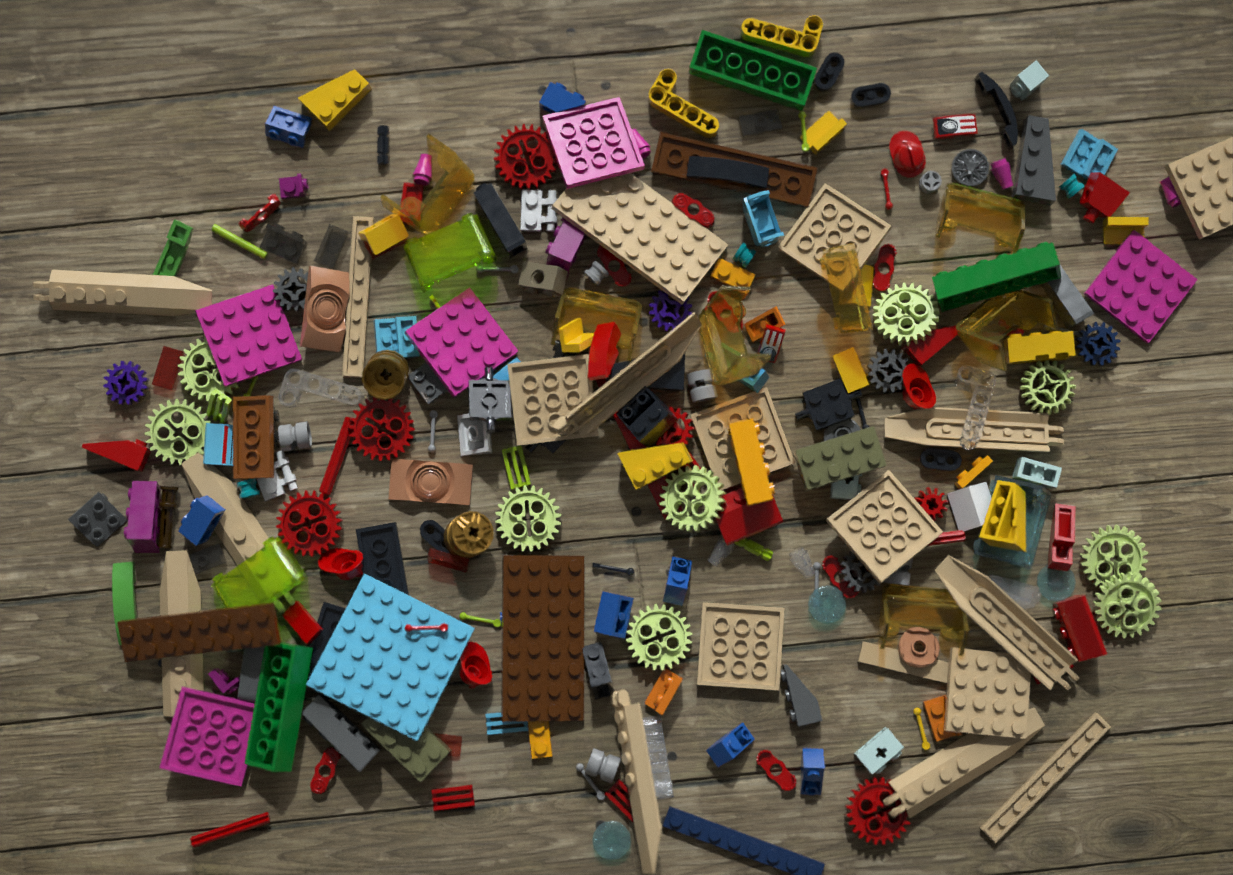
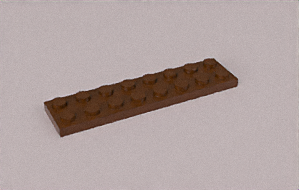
[651,132,817,208]
[117,602,281,662]

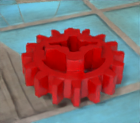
[656,407,695,446]

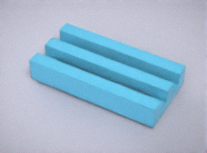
[485,712,529,735]

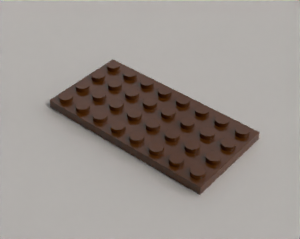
[501,555,584,722]

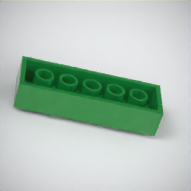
[688,30,817,111]
[932,242,1061,312]
[244,642,313,772]

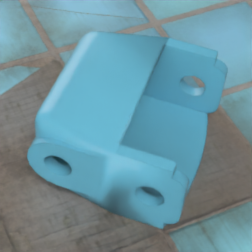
[742,190,784,248]

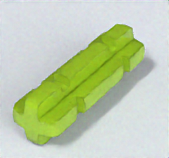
[735,538,773,561]

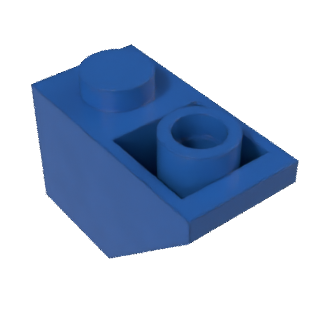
[539,82,586,114]
[663,556,692,606]
[706,723,755,767]
[800,748,825,795]

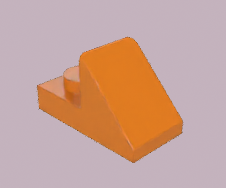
[744,306,786,342]

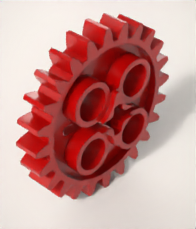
[494,124,558,190]
[348,397,415,461]
[276,490,343,557]
[845,777,910,845]

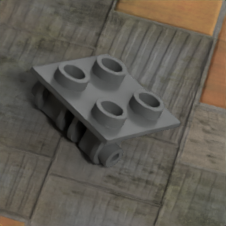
[408,362,449,405]
[68,492,127,547]

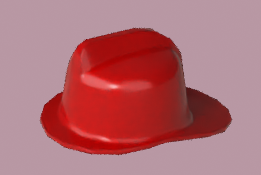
[889,131,926,178]
[902,364,936,410]
[318,548,363,581]
[459,641,493,689]

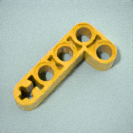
[740,15,823,57]
[648,69,719,138]

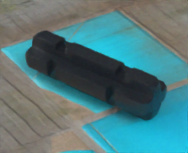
[377,125,389,165]

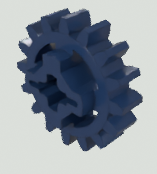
[1075,322,1121,366]

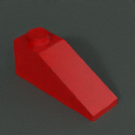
[903,323,968,366]
[81,439,152,472]

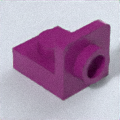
[279,173,309,199]
[208,668,240,693]

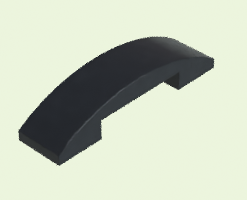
[975,72,1018,150]
[686,156,769,189]

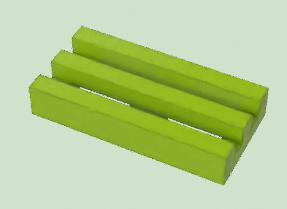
[206,389,232,424]
[502,445,531,489]

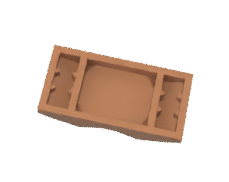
[300,266,349,353]
[388,459,473,505]

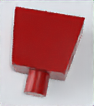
[1080,172,1130,224]

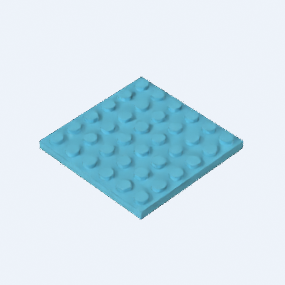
[306,574,475,741]

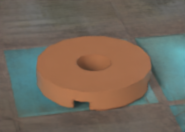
[898,627,940,668]

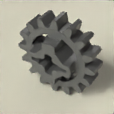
[273,267,308,312]
[866,349,908,393]
[839,551,881,593]

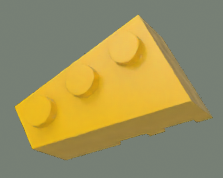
[298,69,372,131]
[1003,331,1075,365]
[617,443,693,489]
[979,480,1026,552]

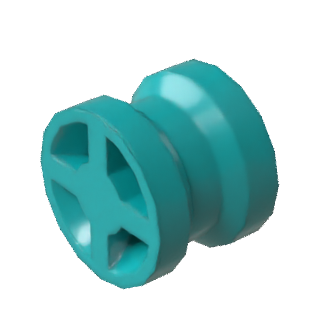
[1059,174,1084,199]
[732,242,757,268]
[236,478,260,499]

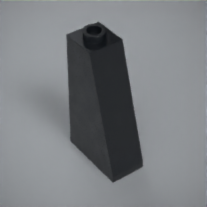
[473,183,528,259]
[605,352,686,391]

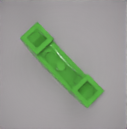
[151,219,194,277]
[112,562,137,645]

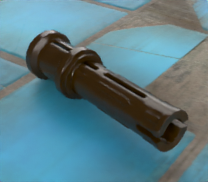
[158,486,179,548]

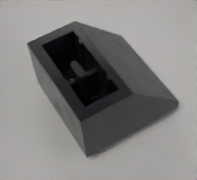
[616,386,679,448]

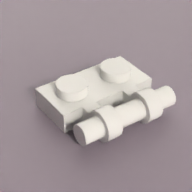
[521,190,557,232]
[256,450,298,501]

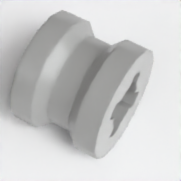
[919,171,942,194]
[584,261,609,286]

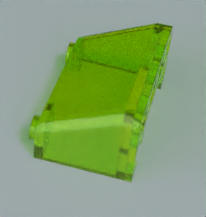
[403,213,497,293]
[211,536,308,608]

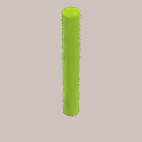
[211,224,268,260]

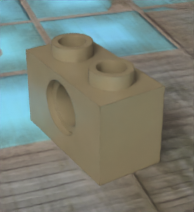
[518,262,568,297]

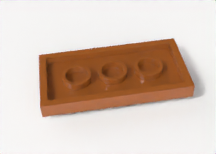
[233,395,274,479]

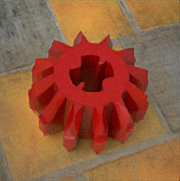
[914,487,948,522]

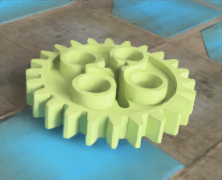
[873,283,940,346]
[178,337,240,402]
[145,399,211,465]
[660,465,726,532]
[495,485,561,552]
[1080,525,1148,589]
[1093,572,1162,639]
[625,604,692,671]

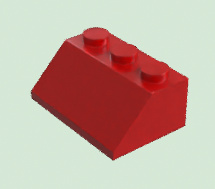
[714,488,783,546]
[1052,595,1107,662]

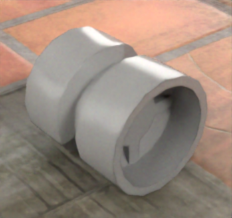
[686,369,718,403]
[278,421,312,452]
[883,558,913,585]
[584,748,621,783]

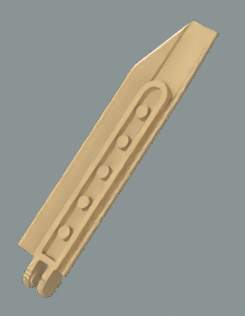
[33,270,212,316]
[553,312,702,439]
[884,407,1064,452]
[181,452,298,613]
[160,550,204,717]
[935,555,1079,691]
[610,689,661,874]
[883,707,1045,818]

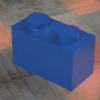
[178,495,226,546]
[594,591,634,638]

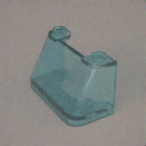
[973,475,1051,570]

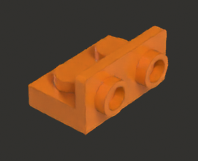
[645,668,683,715]
[923,694,962,742]

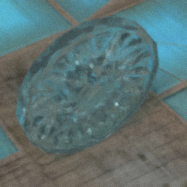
[1037,564,1076,601]
[808,585,846,624]
[592,820,631,860]

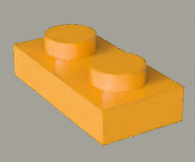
[710,258,756,294]
[955,455,993,490]
[528,721,553,759]

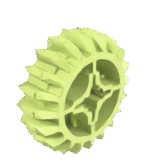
[1019,360,1076,415]

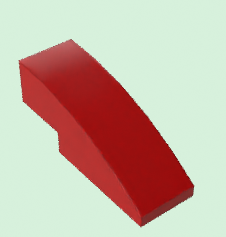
[588,321,621,381]
[1048,503,1076,571]

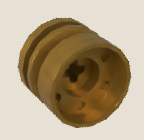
[362,350,409,400]
[444,511,494,559]

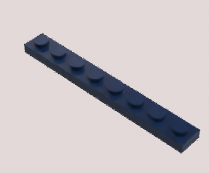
[663,806,825,875]

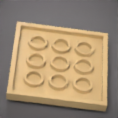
[1164,137,1233,240]
[778,183,892,293]
[507,354,599,446]
[690,387,795,490]
[826,470,943,583]
[697,602,785,690]
[944,647,1031,739]

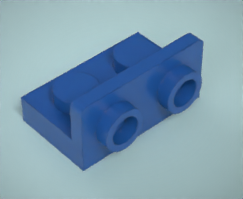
[265,106,312,148]

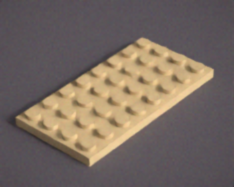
[551,173,728,305]

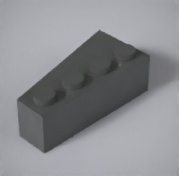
[1011,115,1056,206]
[302,694,381,772]

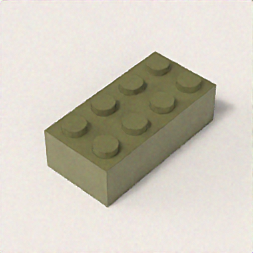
[793,426,887,492]
[362,716,452,782]

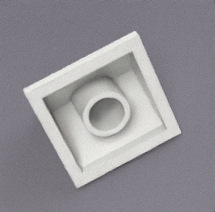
[457,413,492,456]
[947,482,991,531]

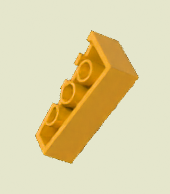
[727,418,775,506]

